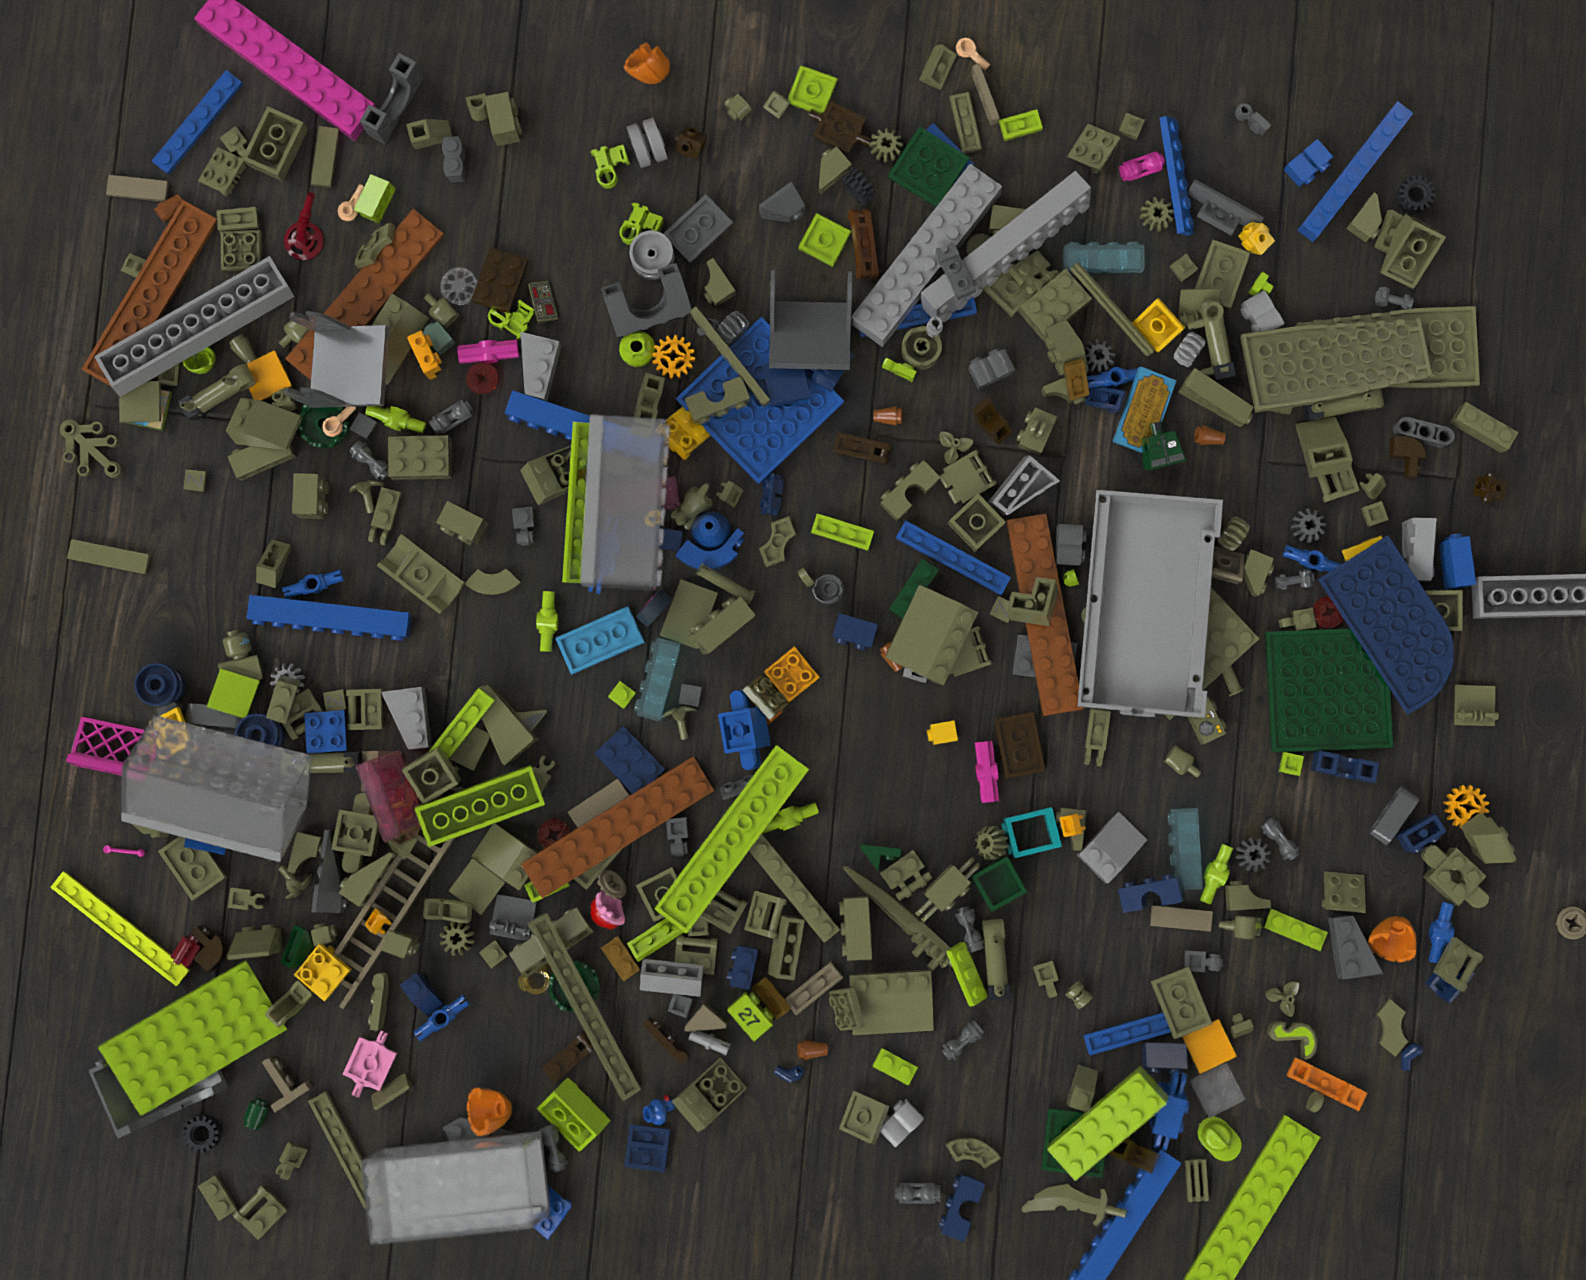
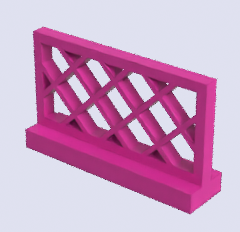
[66,717,158,780]

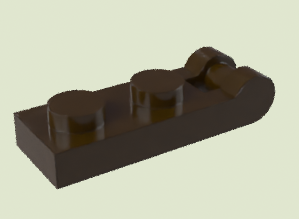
[833,432,892,465]
[642,1017,688,1064]
[542,1030,594,1084]

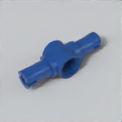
[1087,367,1138,389]
[1282,545,1341,572]
[282,569,344,599]
[1428,902,1454,963]
[413,994,470,1042]

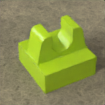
[1248,272,1274,296]

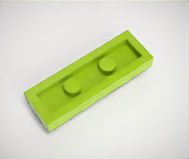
[811,514,874,551]
[1263,909,1328,951]
[627,918,684,962]
[946,942,988,1006]

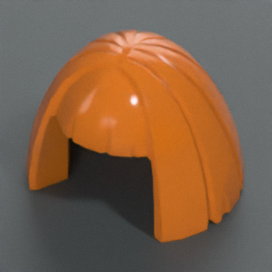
[624,42,670,84]
[1368,916,1416,962]
[467,1088,512,1136]

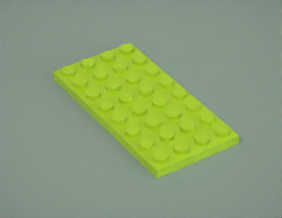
[98,960,287,1116]

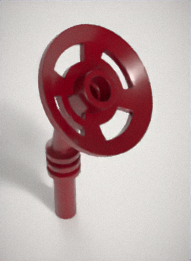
[284,192,324,261]

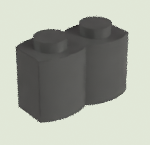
[442,136,466,183]
[968,348,1015,390]
[1055,524,1086,566]

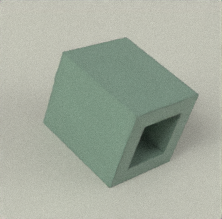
[423,321,455,355]

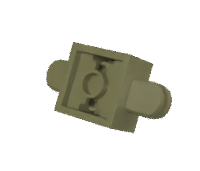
[332,793,383,873]
[1421,845,1489,908]
[915,857,981,922]

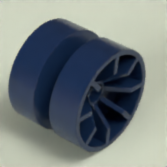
[134,663,186,707]
[235,714,285,757]

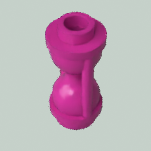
[1119,151,1165,181]

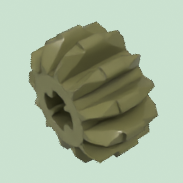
[869,128,903,163]
[1140,197,1174,232]
[1217,516,1250,551]
[975,826,1009,860]
[440,922,474,955]

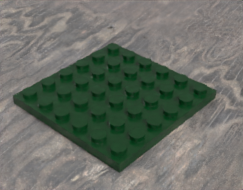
[1265,629,1393,752]

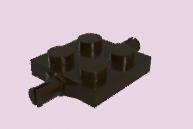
[808,101,871,155]

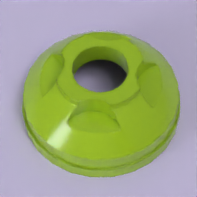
[619,331,655,367]

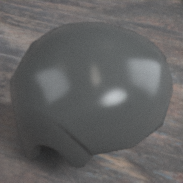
[812,574,844,604]

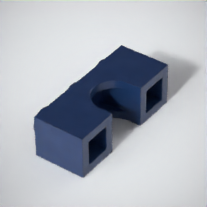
[1310,751,1379,783]
[1118,873,1186,913]
[938,1172,985,1242]

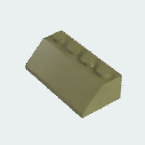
[372,294,429,385]

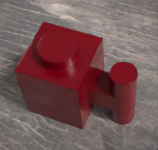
[170,934,205,968]

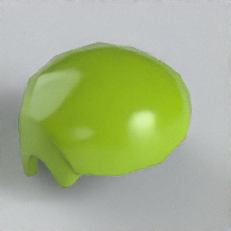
[183,346,216,374]

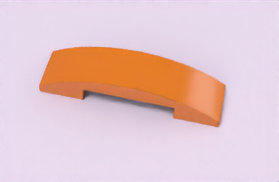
[1286,1057,1367,1111]

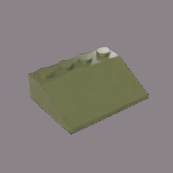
[885,585,978,685]
[849,969,933,1035]

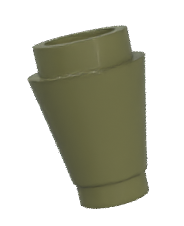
[229,334,257,364]

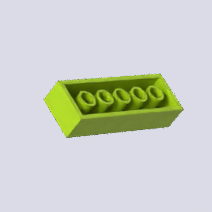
[415,765,545,847]
[1047,1066,1169,1180]

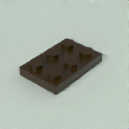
[471,247,528,314]
[994,712,1045,779]

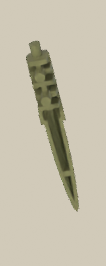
[843,866,953,971]

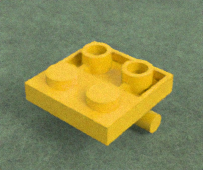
[656,407,710,460]
[294,943,351,1001]

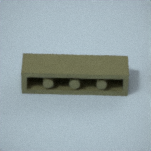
[509,907,594,978]

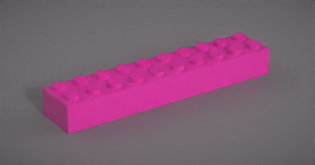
[194,0,377,141]

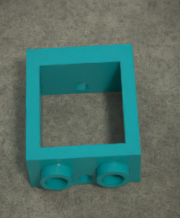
[1001,807,1062,858]

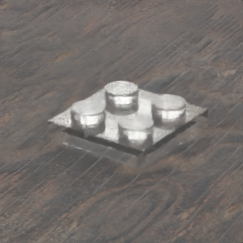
[1189,1062,1245,1118]

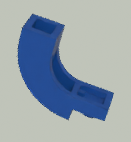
[675,528,745,570]

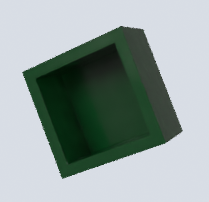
[971,856,1027,912]

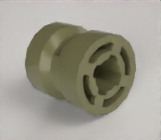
[1065,981,1093,1009]

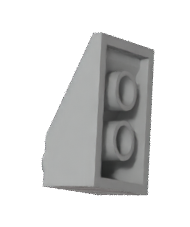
[1076,812,1147,883]

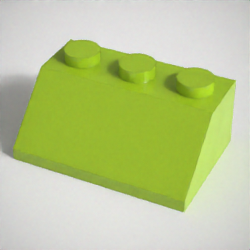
[537,1078,611,1152]

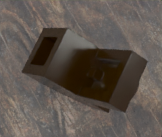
[972,397,1012,445]
[1389,436,1426,480]
[191,925,227,972]
[1108,1138,1160,1174]

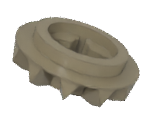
[597,870,627,899]
[1555,907,1586,939]

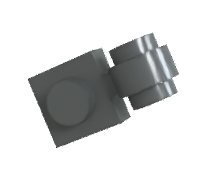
[1235,103,1271,136]
[512,507,535,546]
[666,817,688,857]
[1184,950,1223,972]

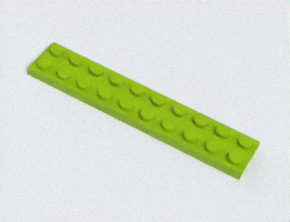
[655,745,809,933]
[1183,1115,1320,1280]

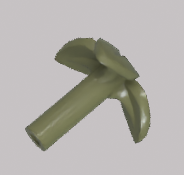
[940,431,974,465]
[349,480,384,513]
[663,706,697,740]
[279,865,313,899]
[1266,981,1299,1017]

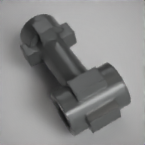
[1374,287,1414,310]
[1275,569,1314,590]

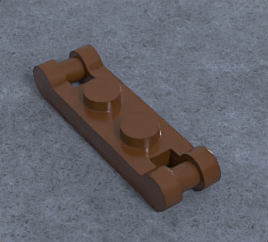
[848,209,879,279]

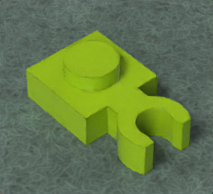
[882,358,917,382]

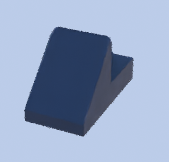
[1085,386,1126,414]

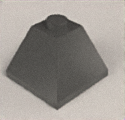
[759,182,805,222]

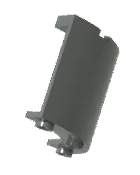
[88,1059,228,1138]

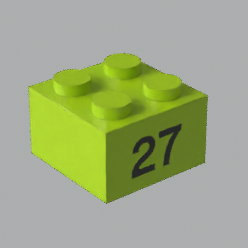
[727,991,774,1041]

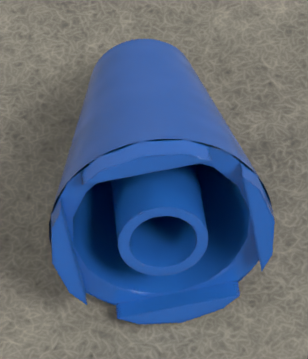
[691,511,731,551]

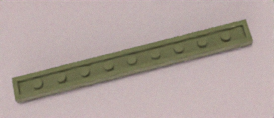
[527,913,641,1100]

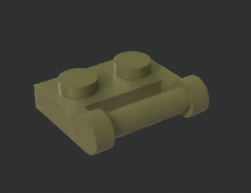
[1317,467,1360,503]
[282,689,324,740]
[346,689,383,730]
[700,890,748,934]
[744,891,787,939]
[675,935,718,975]
[1433,937,1484,992]
[233,1184,288,1240]

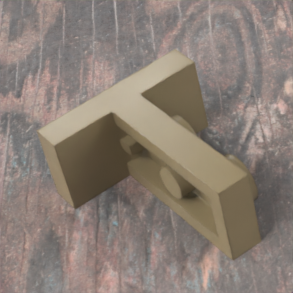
[262,1056,313,1112]

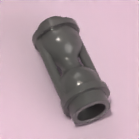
[429,399,473,435]
[349,441,388,481]
[1260,817,1300,861]
[955,906,984,952]
[942,1020,985,1061]
[539,1124,568,1172]
[895,1183,940,1204]

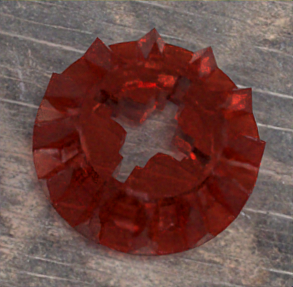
[466,362,498,394]
[1313,596,1343,628]
[537,819,570,848]

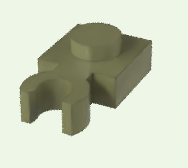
[532,756,555,794]
[228,887,266,910]

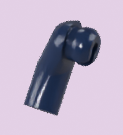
[1401,1043,1423,1071]
[773,1065,804,1083]

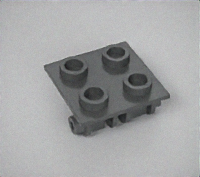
[489,894,537,941]

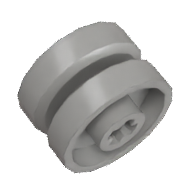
[627,117,667,168]
[629,230,675,280]

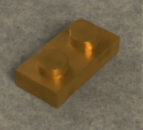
[1063,358,1089,401]
[601,936,641,981]
[751,977,791,1019]

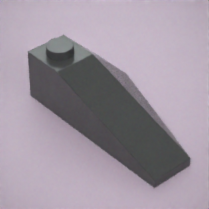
[312,830,348,913]

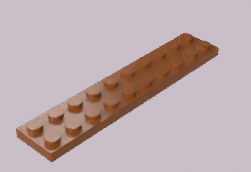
[81,200,217,386]
[285,209,444,380]
[1006,514,1083,716]
[520,756,714,899]

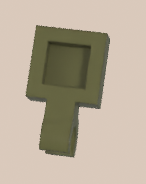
[220,126,249,158]
[1278,608,1316,631]
[1033,961,1059,998]
[276,1142,308,1180]

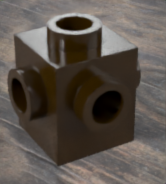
[675,126,708,160]
[1473,473,1508,503]

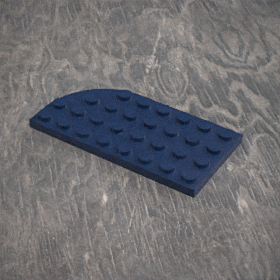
[1318,535,1454,715]

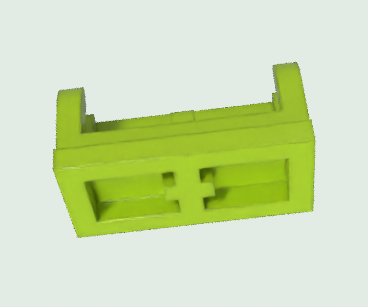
[354,174,396,224]

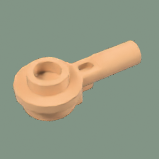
[956,38,990,70]
[338,184,364,221]
[323,407,356,437]

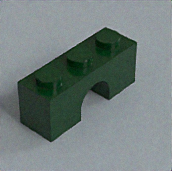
[889,559,939,620]

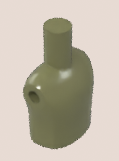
[424,293,459,328]
[279,313,310,348]
[1163,745,1201,778]

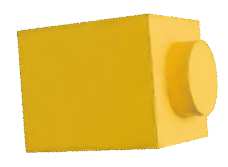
[927,721,958,745]

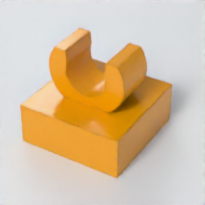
[1059,814,1086,837]
[364,908,392,935]

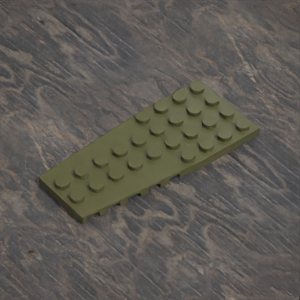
[1296,306,1480,388]
[1240,318,1432,413]

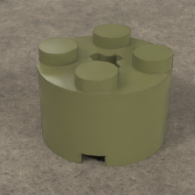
[901,326,942,370]

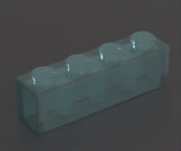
[1062,242,1145,273]
[634,638,681,722]
[1168,808,1202,890]

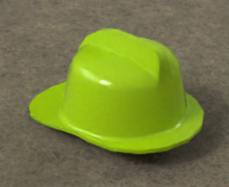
[1197,1116,1242,1161]

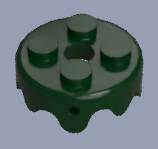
[299,404,349,449]
[549,960,600,1012]

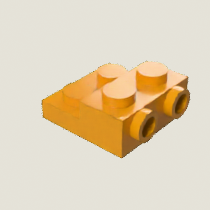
[407,331,442,380]

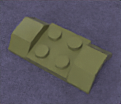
[377,534,465,614]

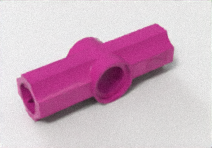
[457,340,519,364]
[975,741,999,803]

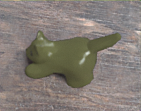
[671,483,713,530]

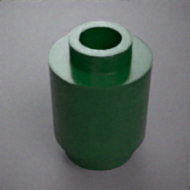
[243,1098,270,1130]

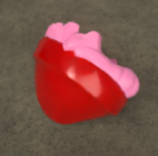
[591,891,625,929]

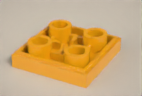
[247,350,293,402]
[764,646,820,702]
[1181,1019,1236,1074]

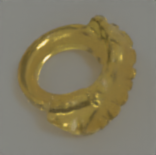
[518,965,549,994]

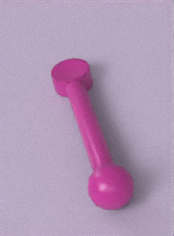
[103,845,145,857]

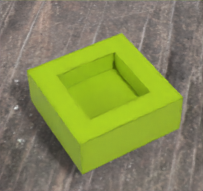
[608,681,636,709]
[1279,752,1304,776]

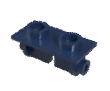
[760,473,784,516]

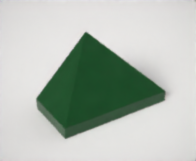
[280,925,315,969]

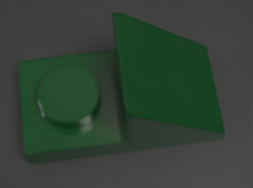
[860,844,901,870]

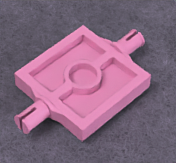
[343,1030,397,1097]

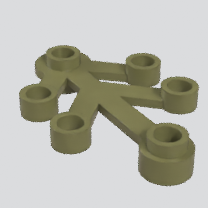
[60,419,123,478]

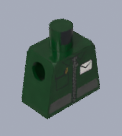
[1142,421,1186,470]

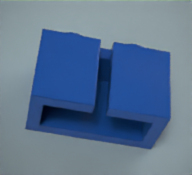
[1284,139,1333,187]

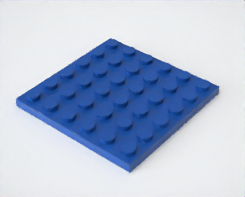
[676,317,844,485]

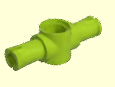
[365,406,426,434]
[536,591,558,652]
[762,802,819,834]
[1200,844,1233,904]

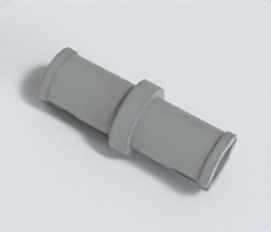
[926,317,943,337]
[689,1030,731,1056]

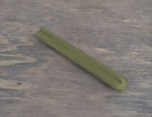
[1070,263,1154,356]

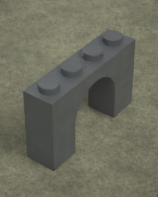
[360,53,424,145]
[601,263,692,337]

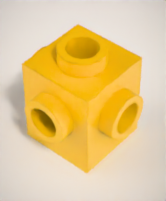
[1238,222,1275,255]

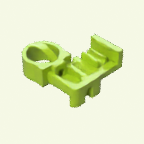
[591,145,630,189]
[619,203,664,245]
[488,300,535,341]

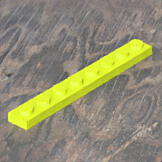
[50,871,191,986]

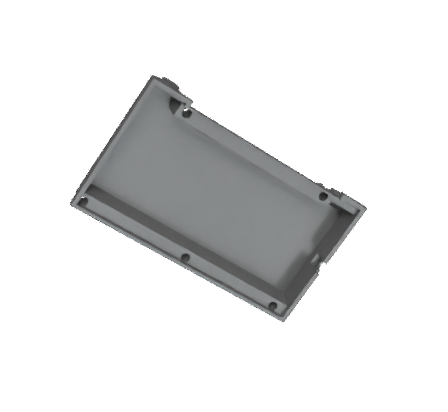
[1077,490,1223,718]

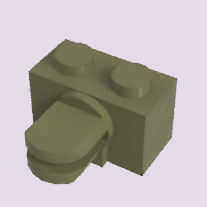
[1016,407,1057,456]

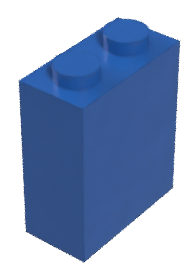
[1438,534,1476,590]

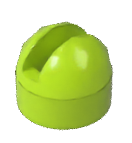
[1063,569,1079,586]

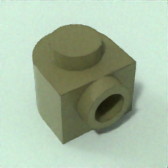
[466,93,488,121]
[724,94,752,121]
[272,387,297,412]
[311,923,337,946]

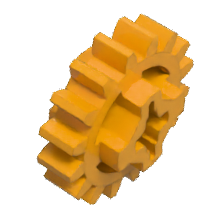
[652,335,695,379]
[1443,785,1489,828]

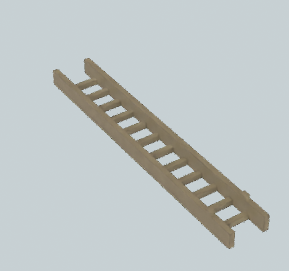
[334,766,464,1009]

